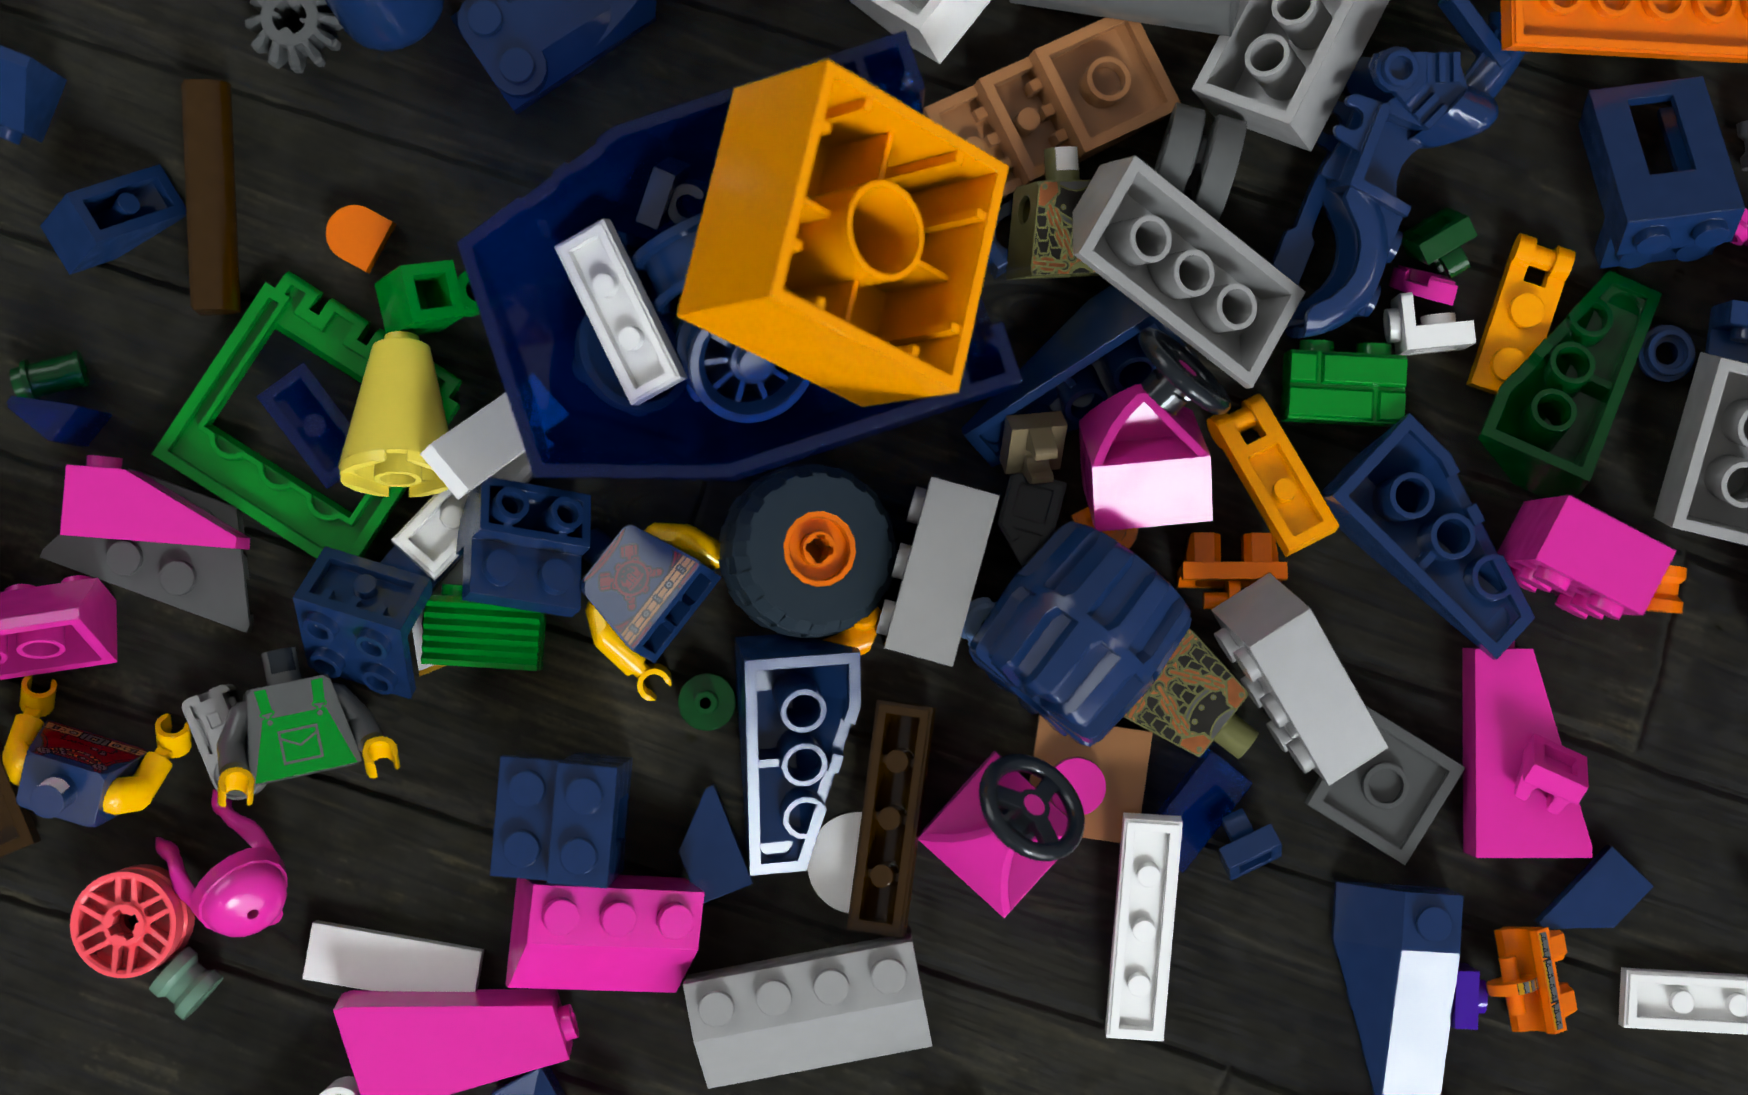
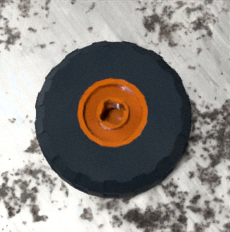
[718,464,897,638]

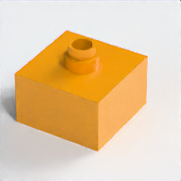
[676,59,1009,407]

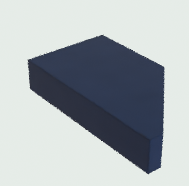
[679,784,754,904]
[1534,845,1654,929]

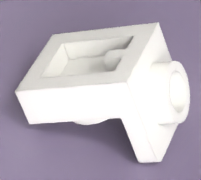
[1383,292,1476,355]

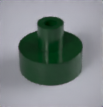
[678,673,737,731]

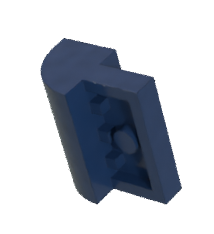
[456,477,591,617]

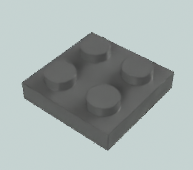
[1304,706,1466,865]

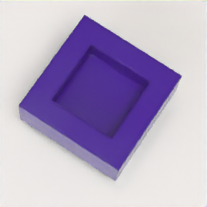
[1450,963,1488,1030]

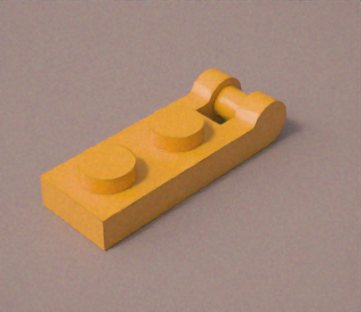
[1466,233,1576,395]
[1207,394,1340,557]

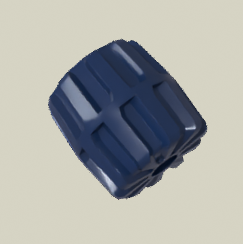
[969,521,1192,747]

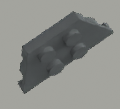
[40,468,255,633]

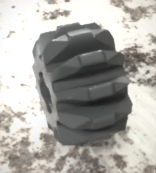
[245,0,343,73]

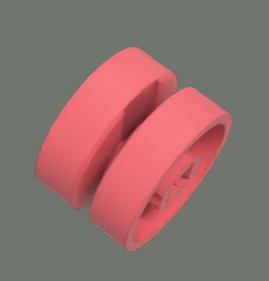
[70,864,195,978]

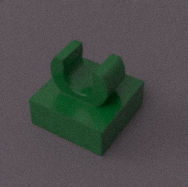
[1401,207,1478,279]

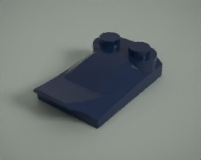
[450,0,657,115]

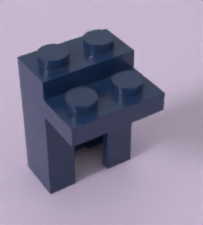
[1578,76,1745,269]
[490,753,633,888]

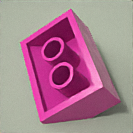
[0,575,118,680]
[505,875,705,993]

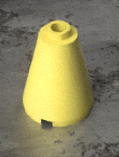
[338,331,449,497]

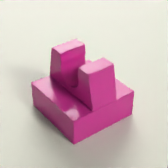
[1515,733,1589,815]

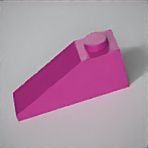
[60,455,251,550]

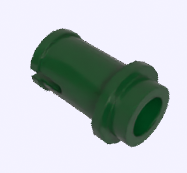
[10,350,90,404]

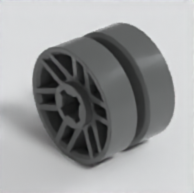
[1154,102,1247,221]

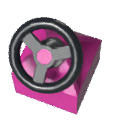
[1078,327,1231,531]
[918,750,1085,918]

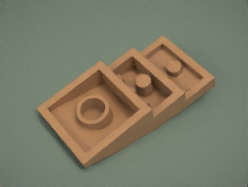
[920,18,1181,200]

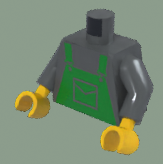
[216,647,400,807]

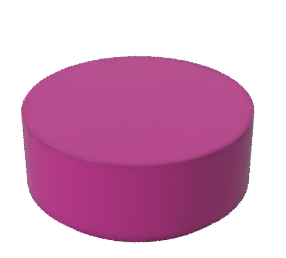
[1051,757,1106,815]

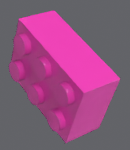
[1497,495,1676,620]

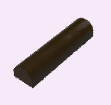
[181,79,241,316]
[847,700,936,938]

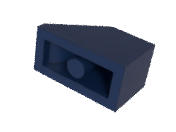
[40,164,187,275]

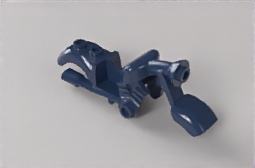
[1270,0,1529,339]

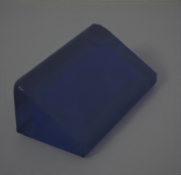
[256,362,350,489]
[6,396,112,447]
[1156,748,1253,873]

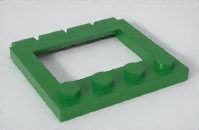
[152,271,463,559]

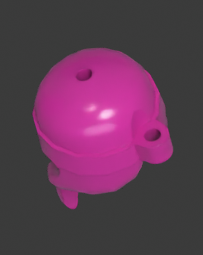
[155,788,287,937]

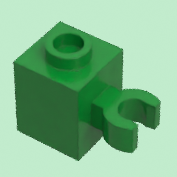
[375,260,491,335]

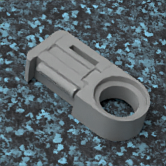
[182,684,266,800]

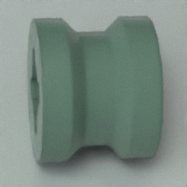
[149,946,224,1020]

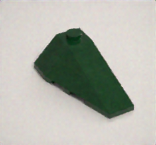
[1478,270,1662,498]

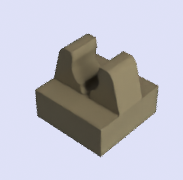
[999,411,1068,484]

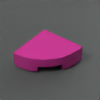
[1389,265,1458,306]

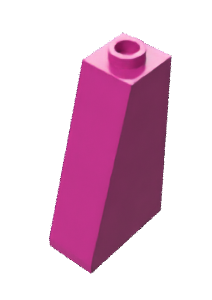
[1462,640,1592,858]
[333,989,579,1095]

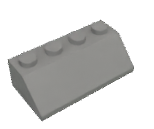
[1073,155,1305,389]
[683,932,933,1089]

